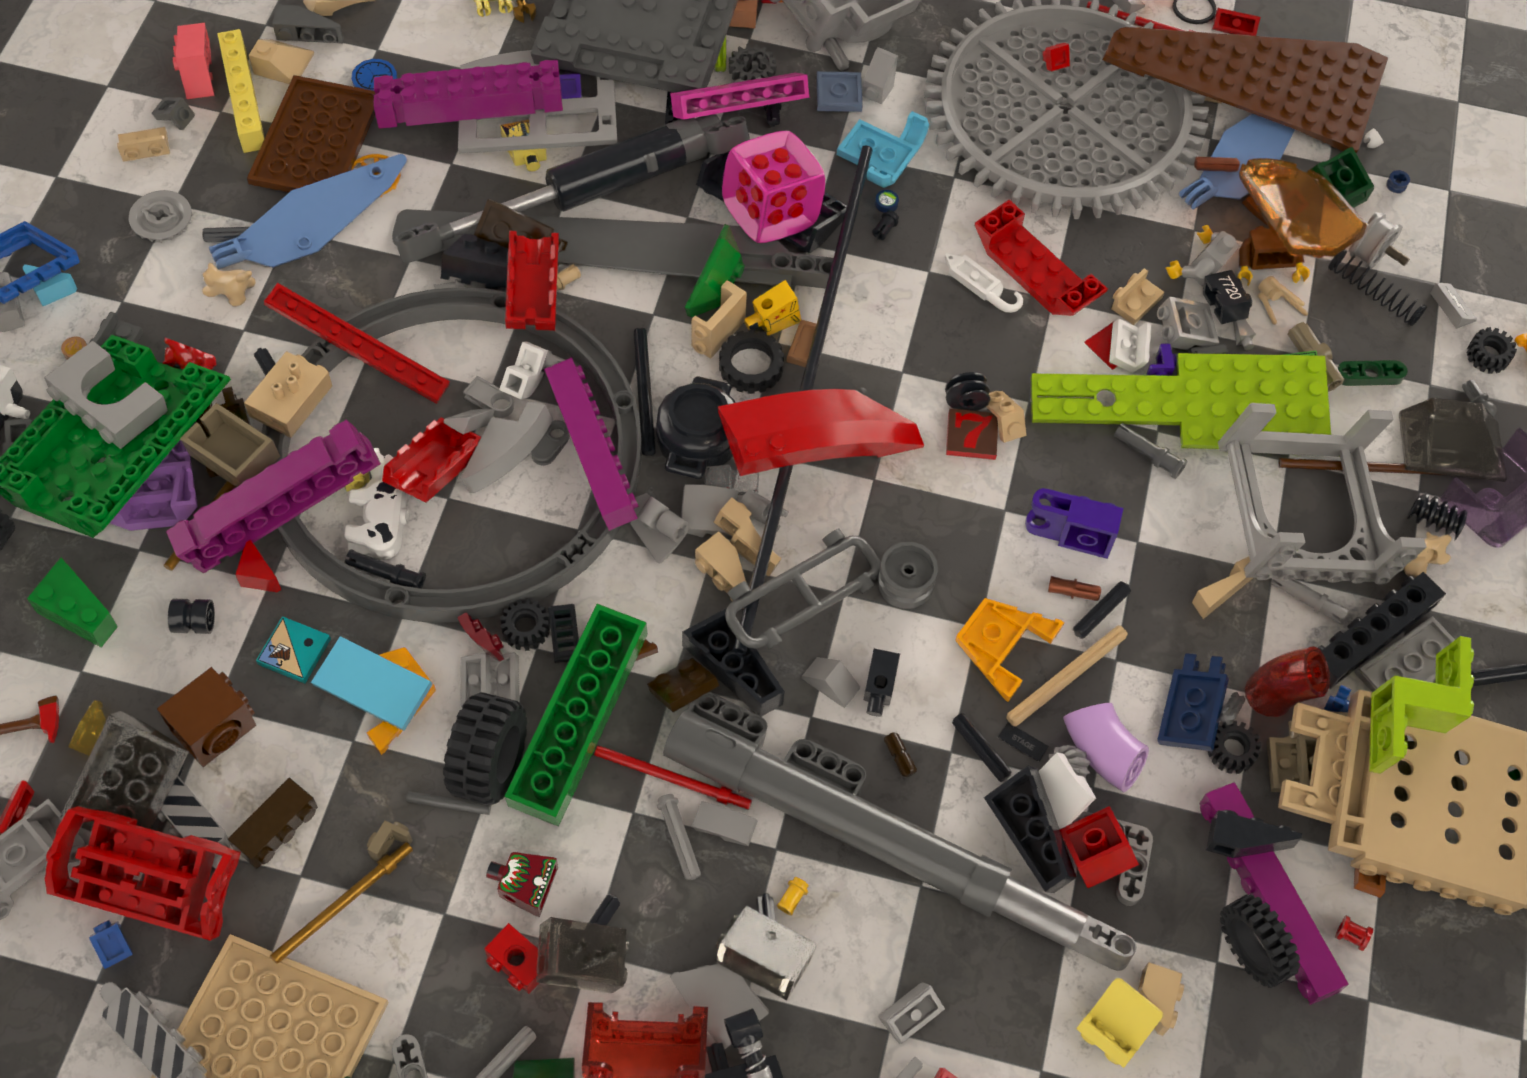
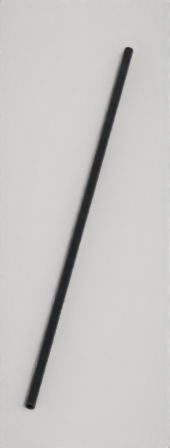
[733,145,873,655]

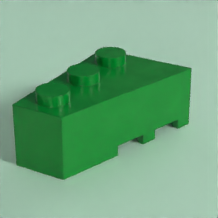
[27,557,118,648]

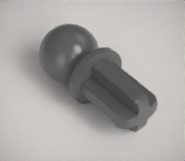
[1462,379,1497,420]

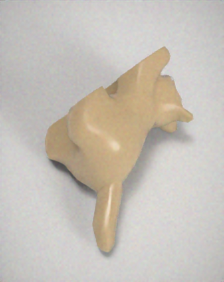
[202,263,256,306]
[1403,532,1452,578]

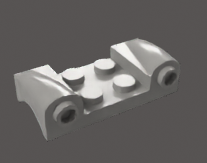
[0,798,87,920]

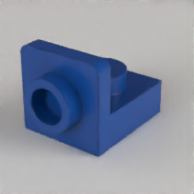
[89,920,133,969]

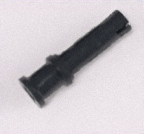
[345,549,426,589]

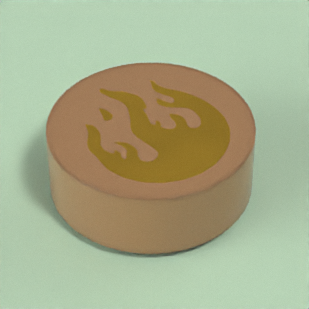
[61,336,87,360]

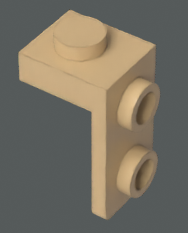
[986,391,1026,443]

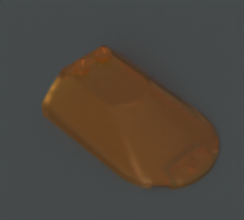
[1239,158,1367,258]

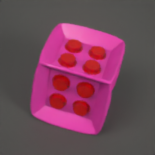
[722,131,825,243]

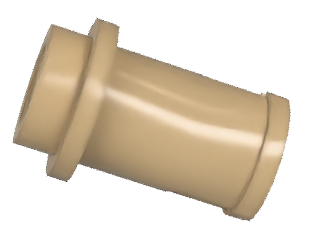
[557,264,581,291]

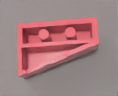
[173,23,215,99]

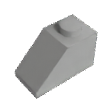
[862,47,898,104]

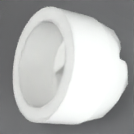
[1363,128,1384,148]

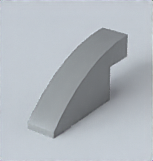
[461,402,553,493]

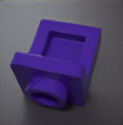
[560,74,582,99]
[1146,344,1176,376]

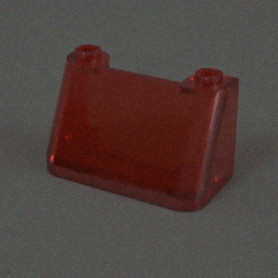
[582,1002,708,1078]

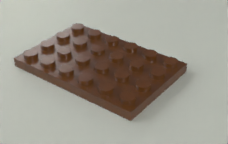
[247,75,375,192]

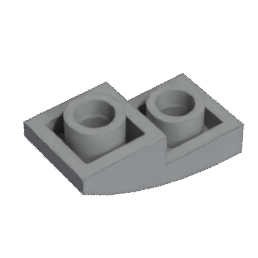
[692,801,758,846]

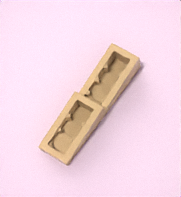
[1192,557,1253,619]

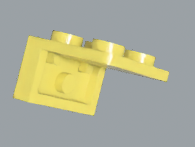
[1076,978,1163,1068]

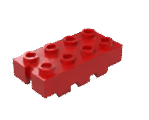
[505,231,559,331]
[382,417,481,503]

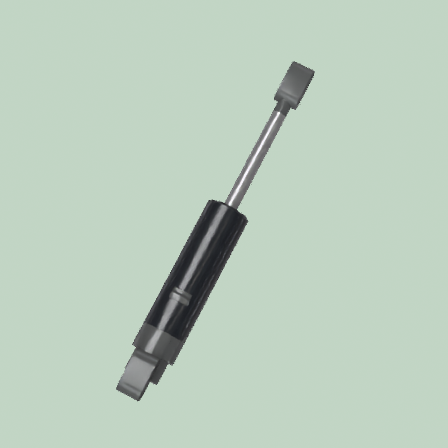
[394,114,750,263]

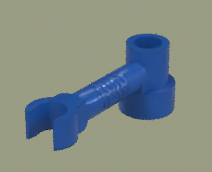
[1324,685,1352,712]

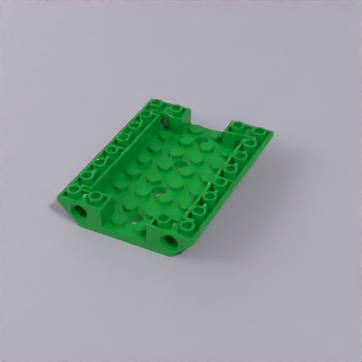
[0,335,231,538]

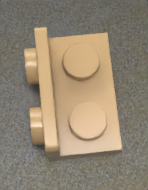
[117,127,170,162]
[1111,268,1164,325]

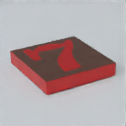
[946,408,998,460]

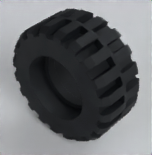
[443,692,527,805]

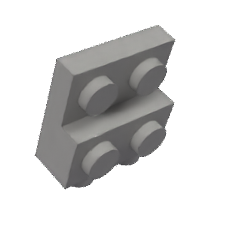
[1157,297,1219,350]

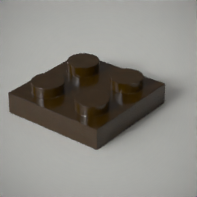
[647,658,719,713]

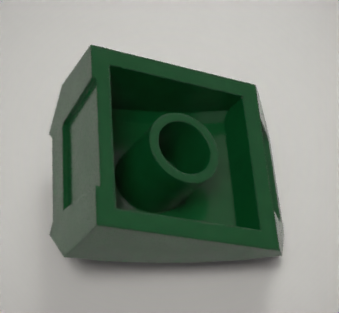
[1308,147,1374,212]

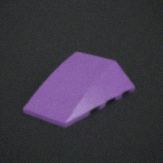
[110,440,198,531]

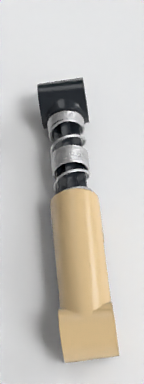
[724,1008,773,1078]

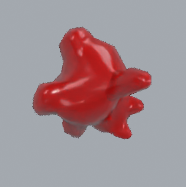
[162,338,217,370]

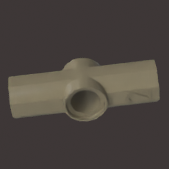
[1287,322,1344,392]

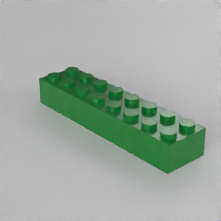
[504,604,648,827]

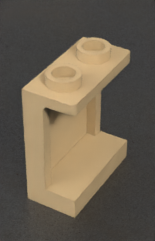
[691,280,747,359]

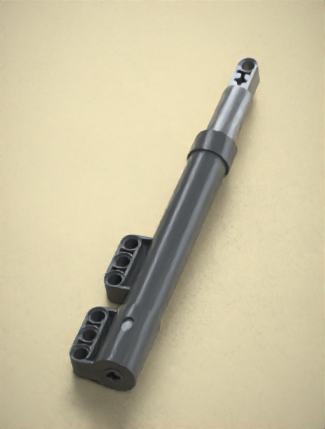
[663,692,1137,971]

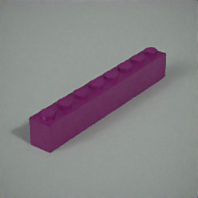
[544,358,639,531]
[1199,782,1349,1005]

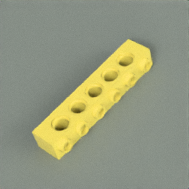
[217,29,265,153]

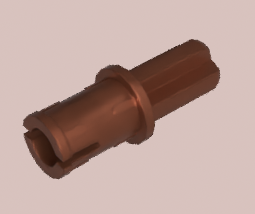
[1048,576,1101,601]

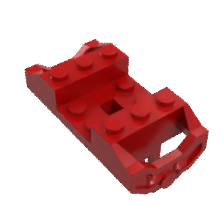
[44,806,241,941]

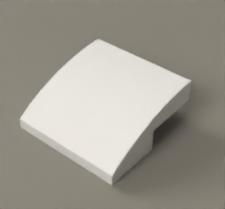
[1039,753,1096,829]

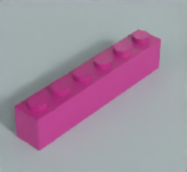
[670,72,809,119]

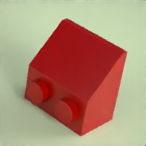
[1060,806,1139,888]

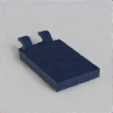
[1157,653,1229,751]

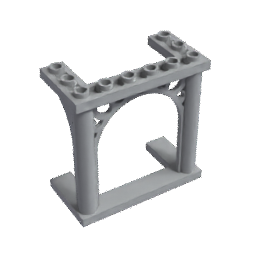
[1218,403,1426,584]

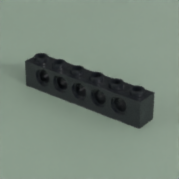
[1307,572,1446,690]

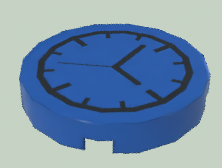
[351,59,398,91]

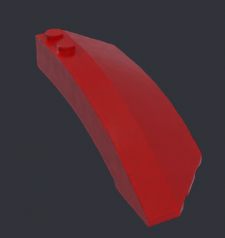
[717,389,924,476]

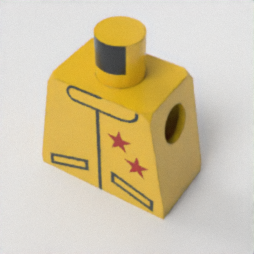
[744,280,801,335]

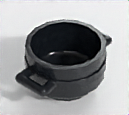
[656,376,736,479]

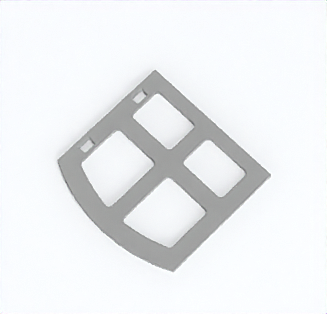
[458,50,617,154]

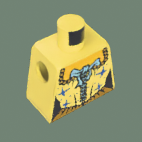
[500,120,547,171]

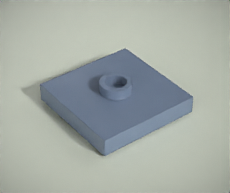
[816,71,863,112]

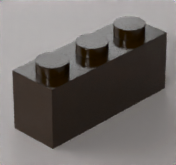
[227,777,318,869]

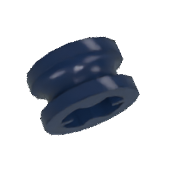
[1386,170,1410,193]

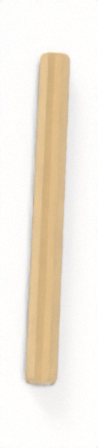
[1006,625,1128,726]

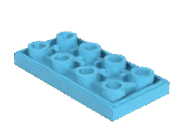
[311,636,433,731]

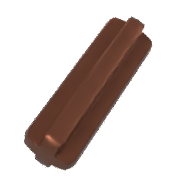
[1194,156,1240,172]

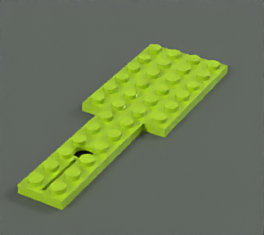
[1031,353,1331,449]

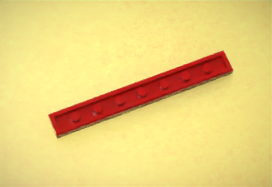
[264,283,450,404]

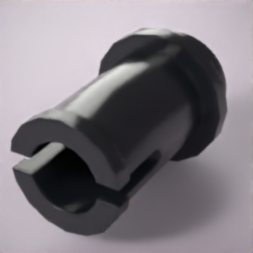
[872,210,899,240]

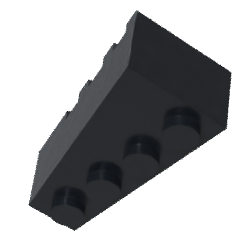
[440,233,509,290]
[984,765,1077,893]

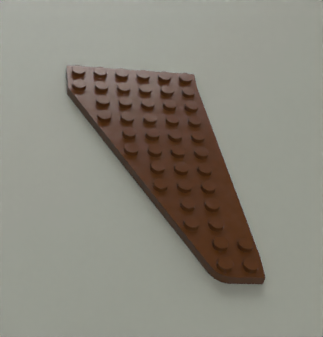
[1102,27,1388,153]

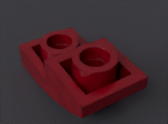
[457,612,504,661]

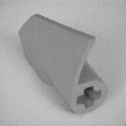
[630,493,689,564]

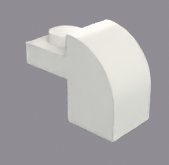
[499,341,548,399]

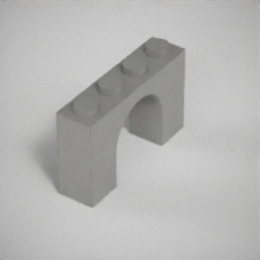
[44,341,168,449]

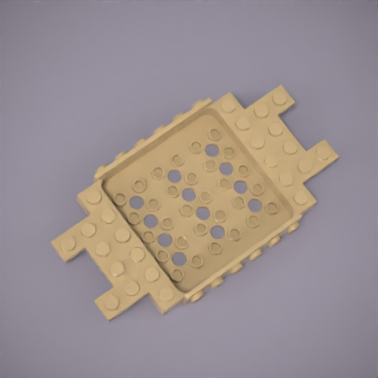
[1278,690,1527,915]

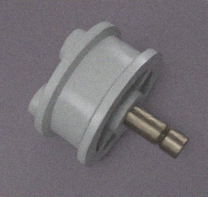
[1348,212,1410,269]

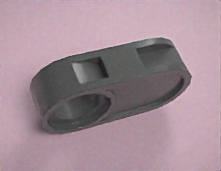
[531,420,569,466]

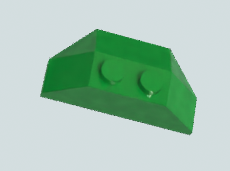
[685,224,745,317]

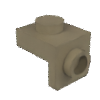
[367,820,413,862]

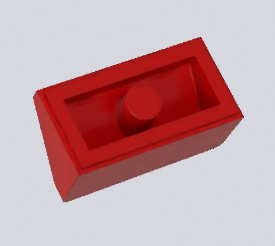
[1212,8,1261,36]
[0,780,35,835]

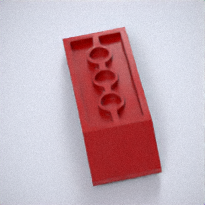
[974,200,1108,316]

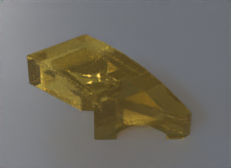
[68,700,111,757]

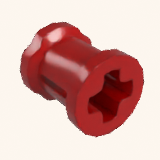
[1335,915,1373,951]

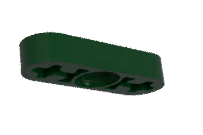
[1337,360,1408,386]

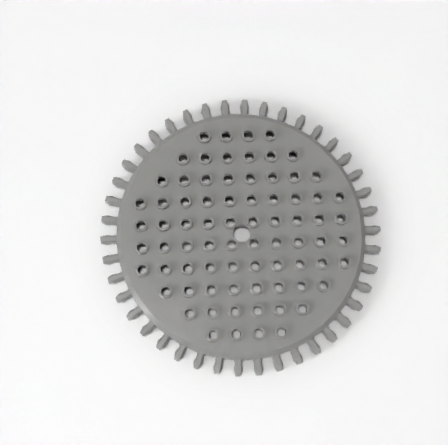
[924,0,1209,219]

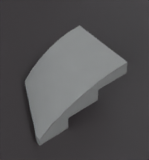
[670,959,769,1050]

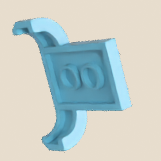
[836,111,929,188]

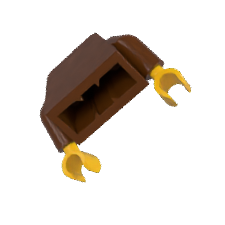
[1237,226,1310,286]

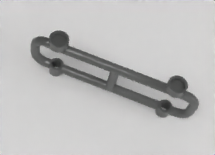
[725,528,881,650]

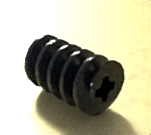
[1407,492,1468,541]

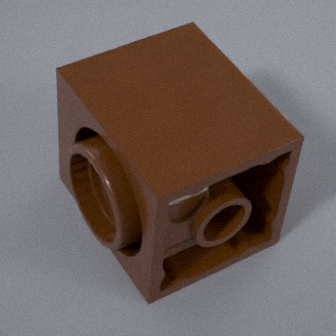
[157,667,257,767]

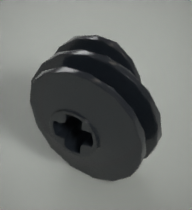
[945,372,991,411]

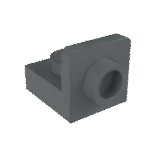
[151,97,195,130]

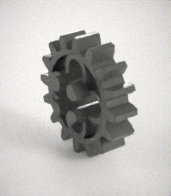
[729,44,777,80]

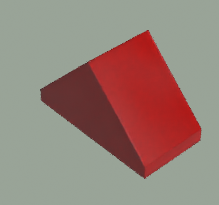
[235,540,281,592]

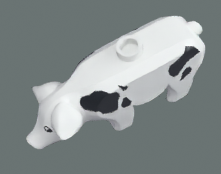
[345,448,409,560]

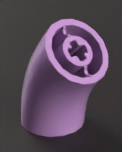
[1063,703,1149,792]

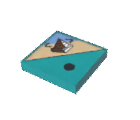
[256,616,331,684]

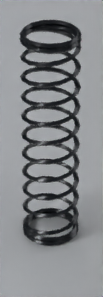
[1328,248,1427,326]

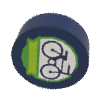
[875,190,899,213]

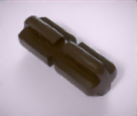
[884,732,917,777]

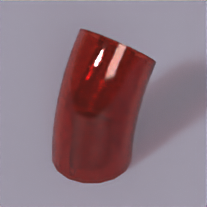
[1245,646,1330,717]

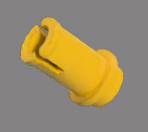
[776,877,809,916]

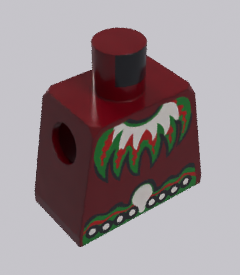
[486,852,558,917]

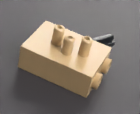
[244,348,332,438]

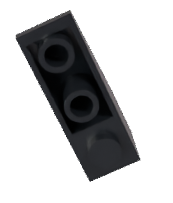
[1206,810,1302,858]

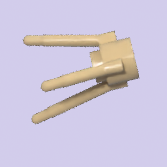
[1258,276,1308,325]

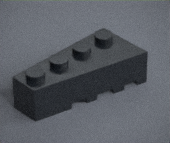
[682,608,785,717]

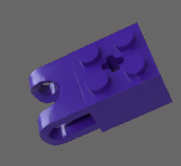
[1025,488,1124,559]

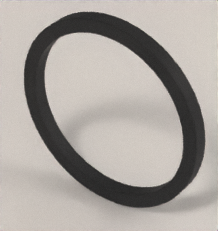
[1173,0,1216,24]

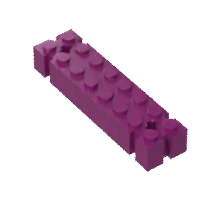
[374,60,563,129]
[166,419,381,574]

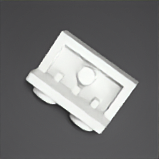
[1109,319,1151,373]

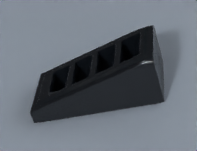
[548,604,579,663]

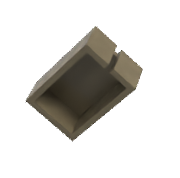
[180,403,281,487]

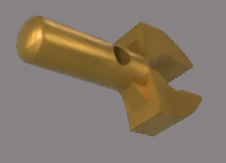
[513,0,536,23]

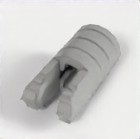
[740,489,789,532]

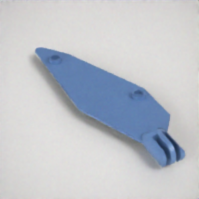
[1179,114,1295,210]
[209,154,407,270]

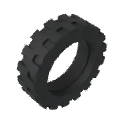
[719,329,784,394]

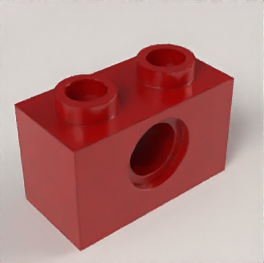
[484,923,553,994]

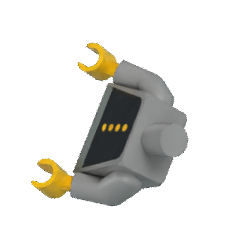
[1166,225,1240,286]

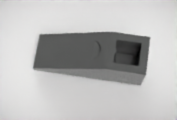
[272,4,344,44]

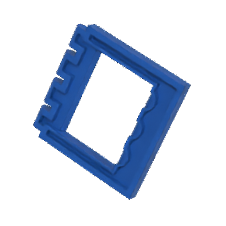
[0,221,80,304]

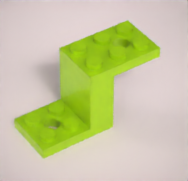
[1369,636,1474,774]

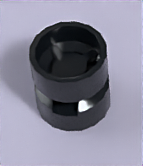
[168,598,215,634]

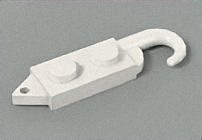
[945,253,1023,313]

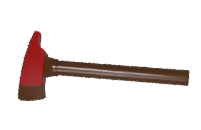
[0,695,59,743]

